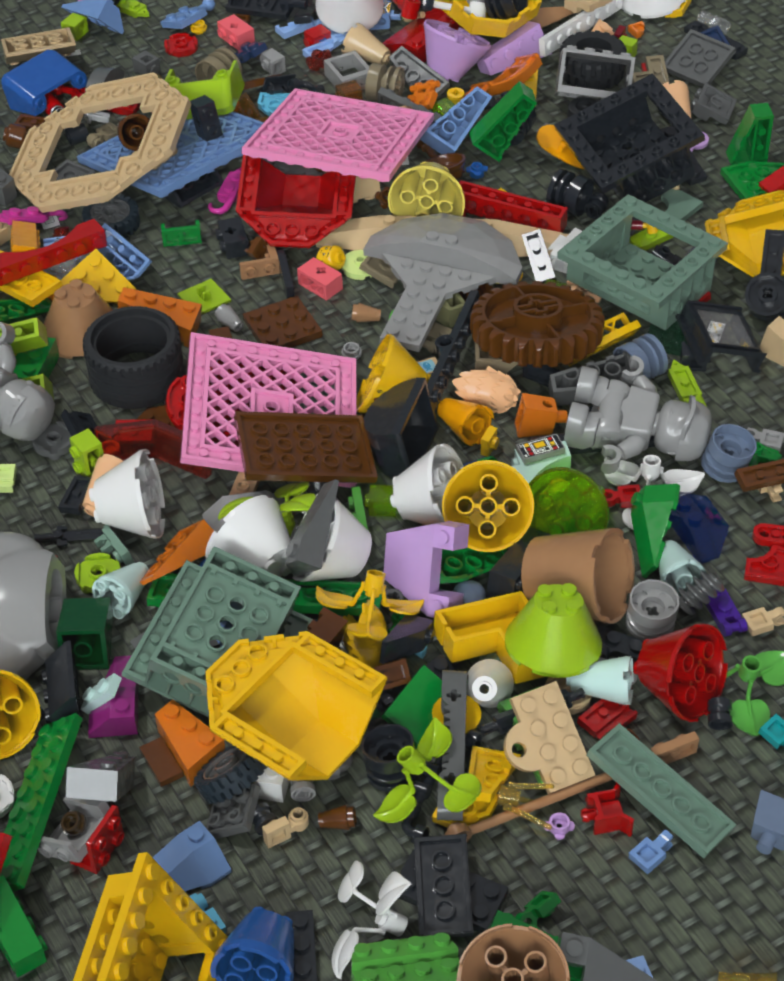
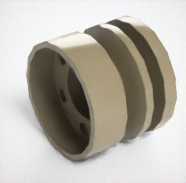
[195,47,242,81]
[365,63,405,101]

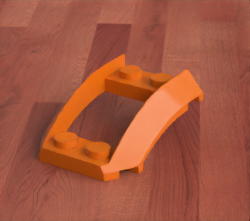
[464,53,543,97]

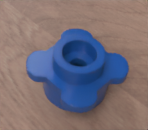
[466,162,488,179]

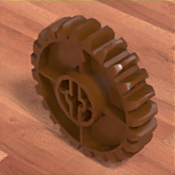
[470,281,605,368]

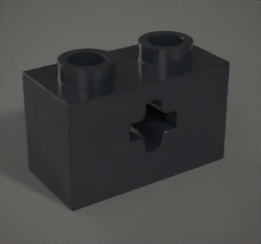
[190,95,223,142]
[215,217,249,259]

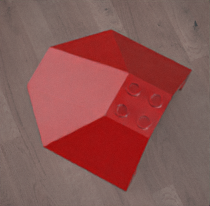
[236,155,356,248]

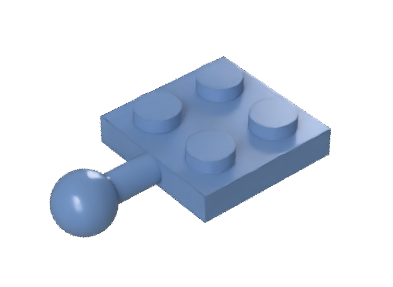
[160,0,215,29]

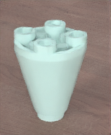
[92,562,149,619]

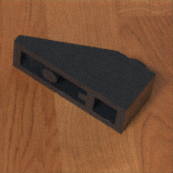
[379,615,435,664]

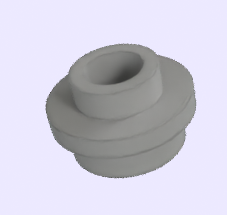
[341,342,362,359]

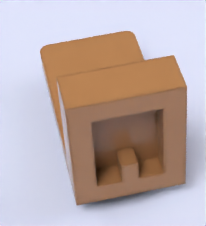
[239,245,280,280]

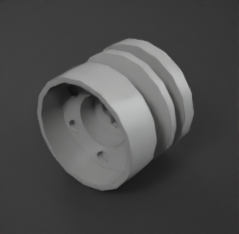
[626,579,679,641]

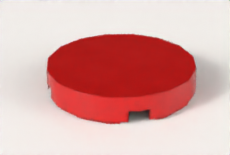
[164,33,199,57]

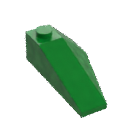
[0,298,52,324]
[631,484,680,578]
[440,548,507,584]

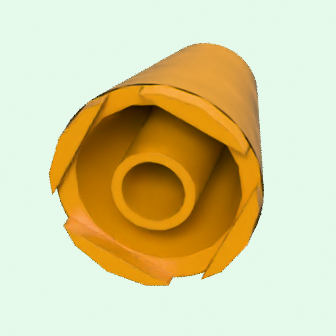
[437,398,494,446]

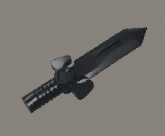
[34,526,103,547]

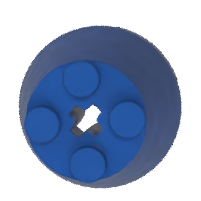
[210,907,294,981]

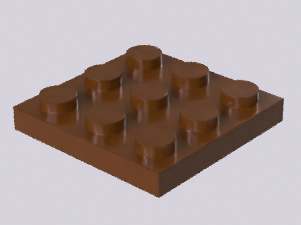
[242,296,323,348]

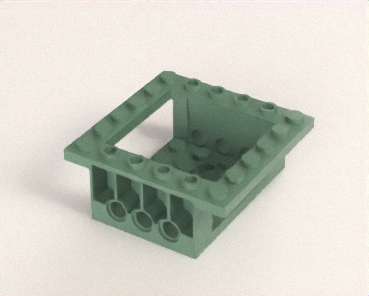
[557,194,728,331]
[122,546,313,717]

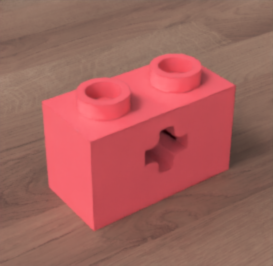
[217,14,255,50]
[297,257,343,301]

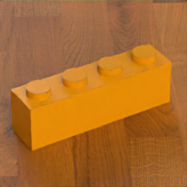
[11,220,40,252]

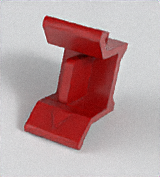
[580,782,634,837]

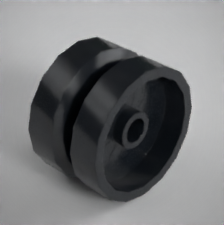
[745,272,784,322]

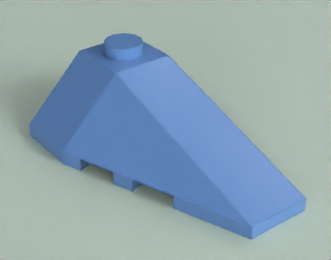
[61,0,124,35]

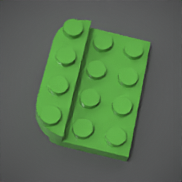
[351,933,460,981]

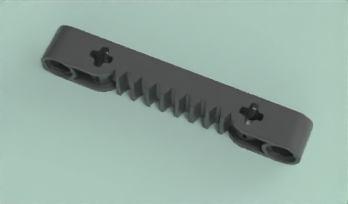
[437,670,467,821]

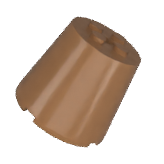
[521,528,635,624]

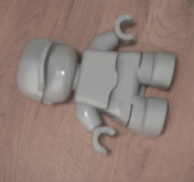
[0,322,55,441]
[564,355,712,474]

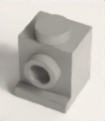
[259,48,286,76]

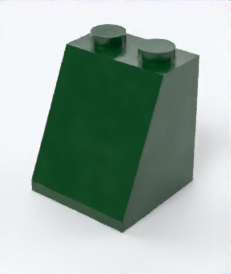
[56,597,113,670]

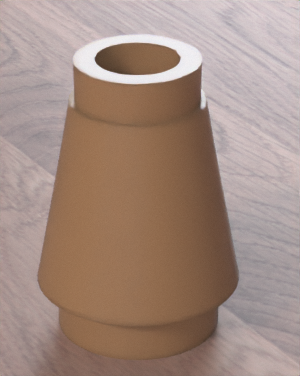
[351,303,381,323]

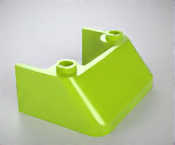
[165,60,245,120]

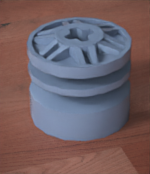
[613,333,668,379]
[701,424,757,483]

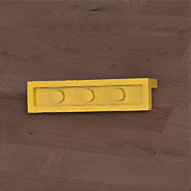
[568,312,641,366]

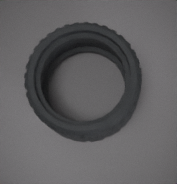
[83,306,185,409]

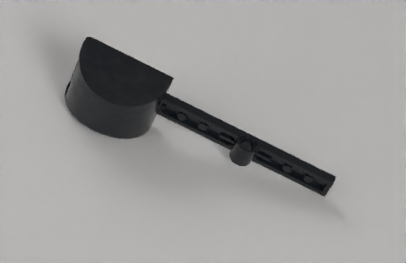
[364,290,480,480]

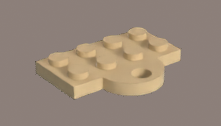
[504,681,595,794]

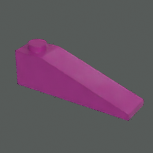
[88,655,139,738]

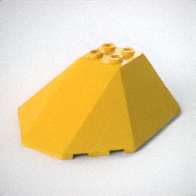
[705,190,784,277]
[205,631,387,780]

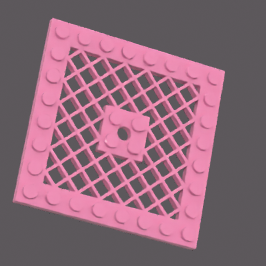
[242,88,434,182]
[180,332,356,488]

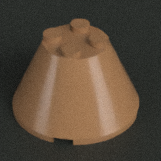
[44,279,113,359]
[456,923,570,981]

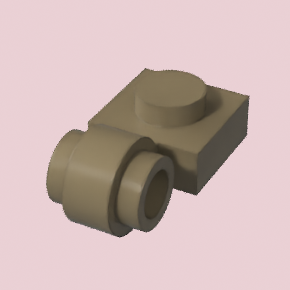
[86,122,118,148]

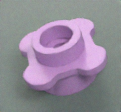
[544,812,575,840]

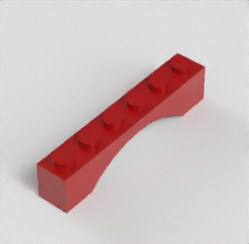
[0,219,107,286]

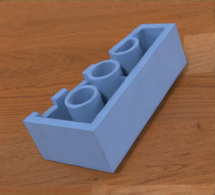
[420,86,492,154]

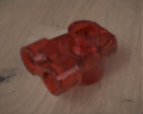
[306,49,332,71]

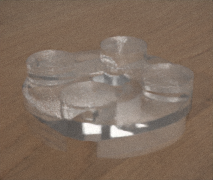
[696,10,731,33]

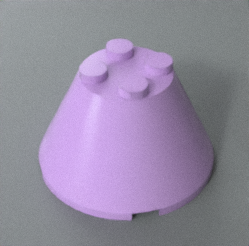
[424,19,491,82]

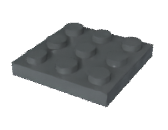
[665,29,736,88]

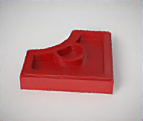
[744,545,784,586]

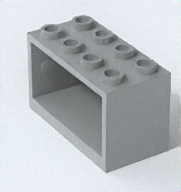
[554,45,636,101]

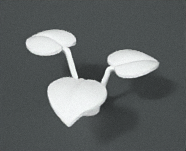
[604,455,705,530]
[332,860,412,980]

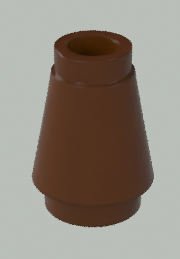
[318,804,357,830]

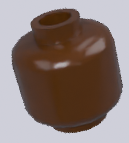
[3,123,27,149]

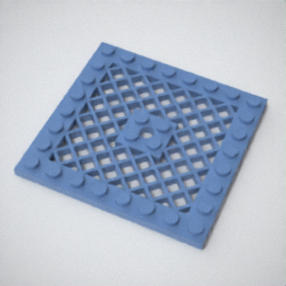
[77,112,264,198]

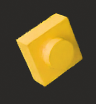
[481,425,499,457]

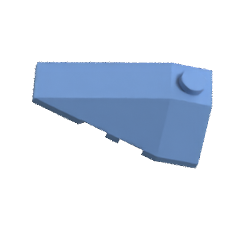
[153,821,232,892]

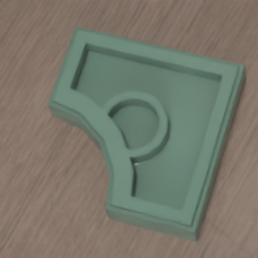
[661,189,703,221]

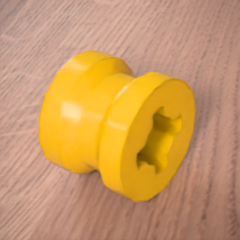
[447,87,465,109]

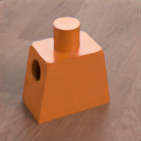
[514,393,568,438]

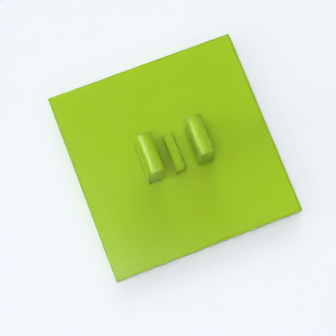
[177,279,232,315]

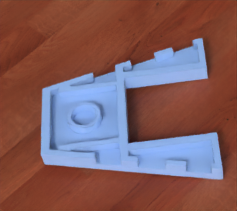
[275,19,348,63]

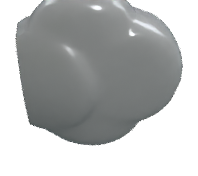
[0,531,66,680]

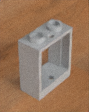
[324,51,369,96]

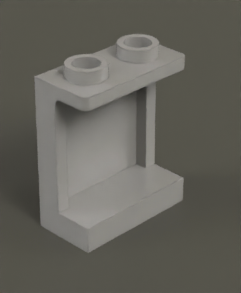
[38,798,110,863]

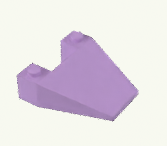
[384,521,470,618]

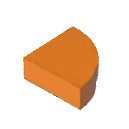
[627,21,645,39]

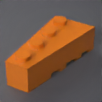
[118,287,202,348]

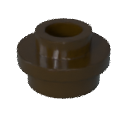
[61,811,86,837]

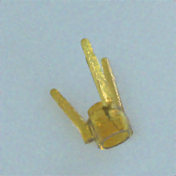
[497,782,554,830]

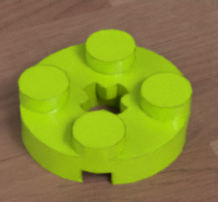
[74,553,120,594]

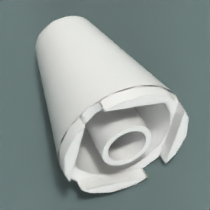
[466,659,514,708]

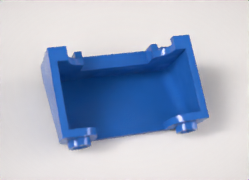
[1,50,88,116]

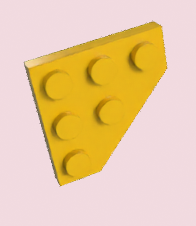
[61,249,136,304]

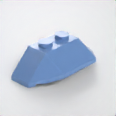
[98,223,152,282]

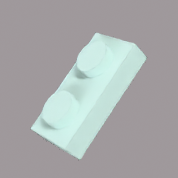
[80,673,122,714]

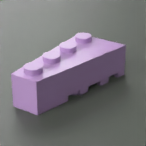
[477,21,552,75]

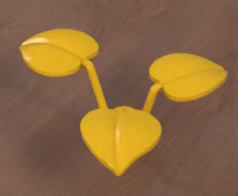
[316,570,424,641]

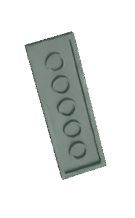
[586,723,737,858]

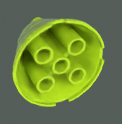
[505,583,602,678]

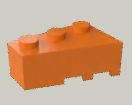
[155,699,225,787]

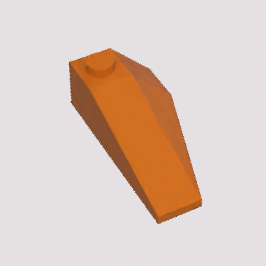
[140,519,214,585]

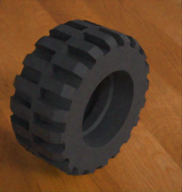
[559,30,627,90]

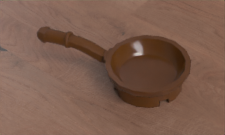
[416,140,466,179]

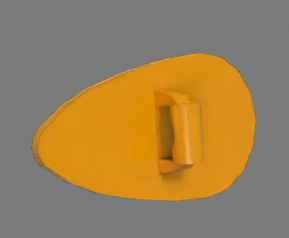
[536,125,585,170]

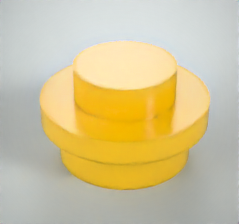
[190,19,207,35]

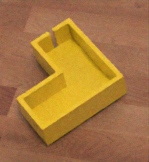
[433,591,545,684]

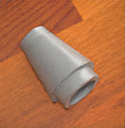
[215,304,244,332]

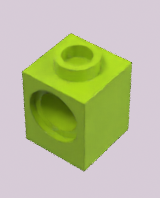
[61,13,89,41]

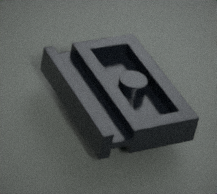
[61,409,105,442]

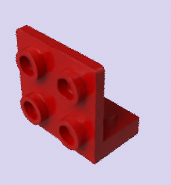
[70,805,124,874]

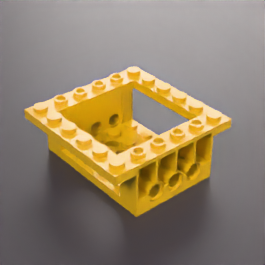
[73,852,228,981]

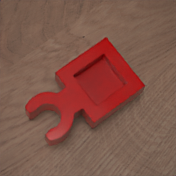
[602,484,640,508]

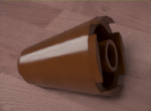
[117,113,150,151]

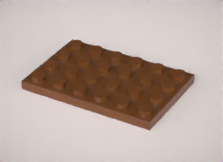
[234,411,378,483]

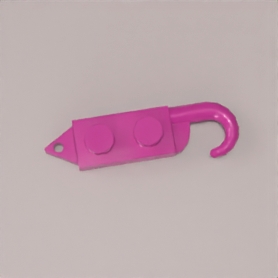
[208,167,241,214]
[0,207,68,225]

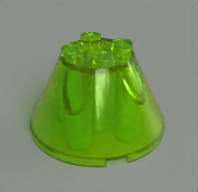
[529,467,609,535]

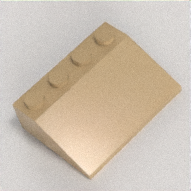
[1,27,76,65]

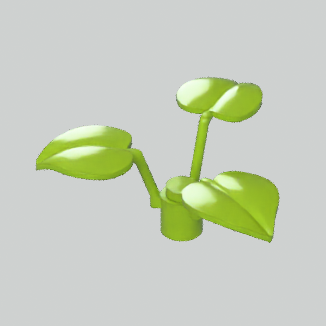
[218,482,316,537]
[373,717,482,823]

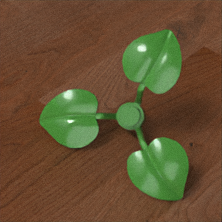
[726,651,784,736]

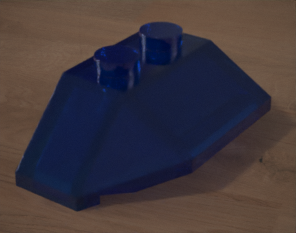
[668,494,729,564]

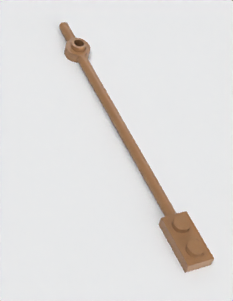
[445,731,699,842]

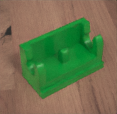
[161,219,202,247]

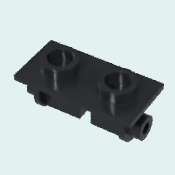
[261,74,296,95]

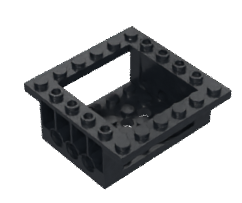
[554,73,706,202]

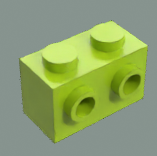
[69,429,104,477]

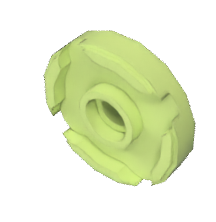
[342,250,372,280]

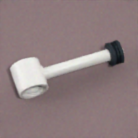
[422,0,486,18]

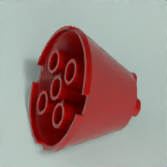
[633,623,728,722]

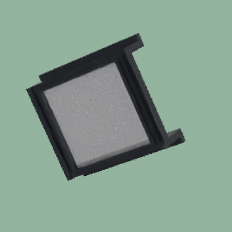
[675,300,767,373]

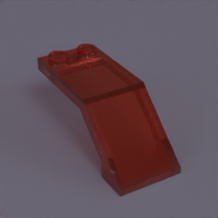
[94,419,211,479]

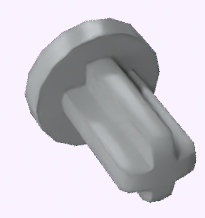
[84,111,110,124]

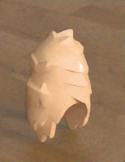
[452,366,521,414]

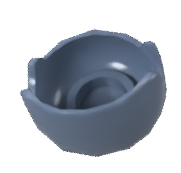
[453,580,486,604]

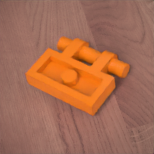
[407,79,440,110]

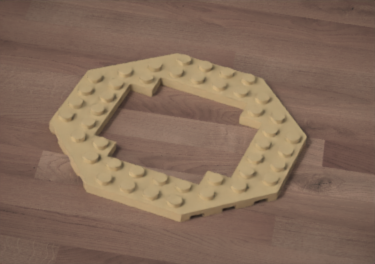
[9,72,192,213]

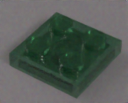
[648,321,688,356]

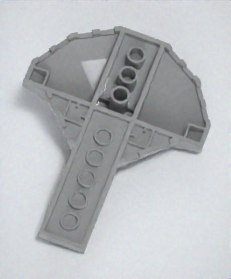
[363,213,522,352]

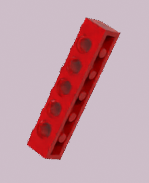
[459,180,568,233]

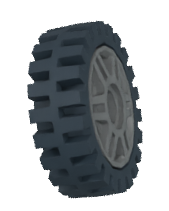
[82,194,140,239]
[194,745,267,804]

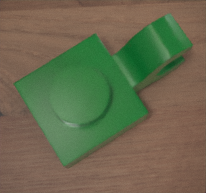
[515,891,562,926]

